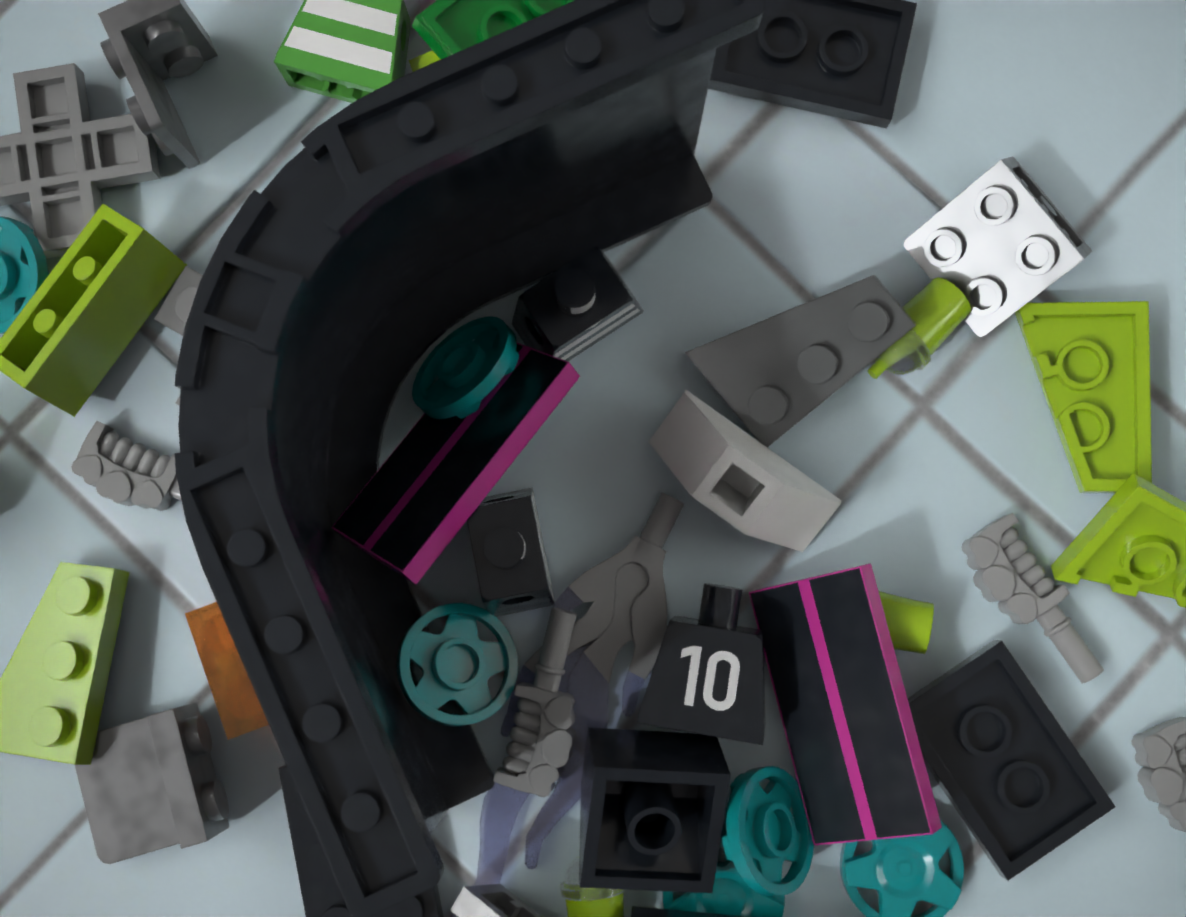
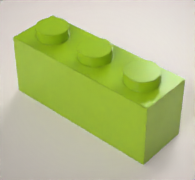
[0,204,187,417]

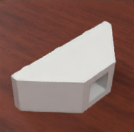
[649,390,841,552]

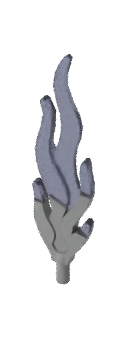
[450,493,684,917]

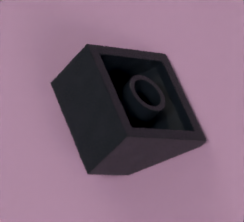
[579,727,731,893]

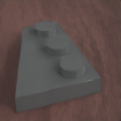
[685,275,917,448]

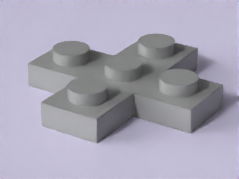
[0,63,161,259]

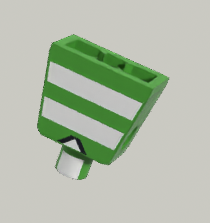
[274,0,410,103]

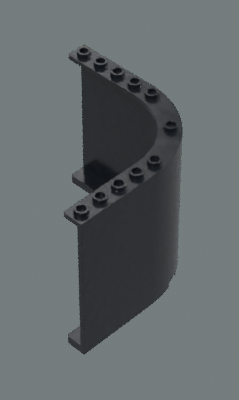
[174,0,765,917]

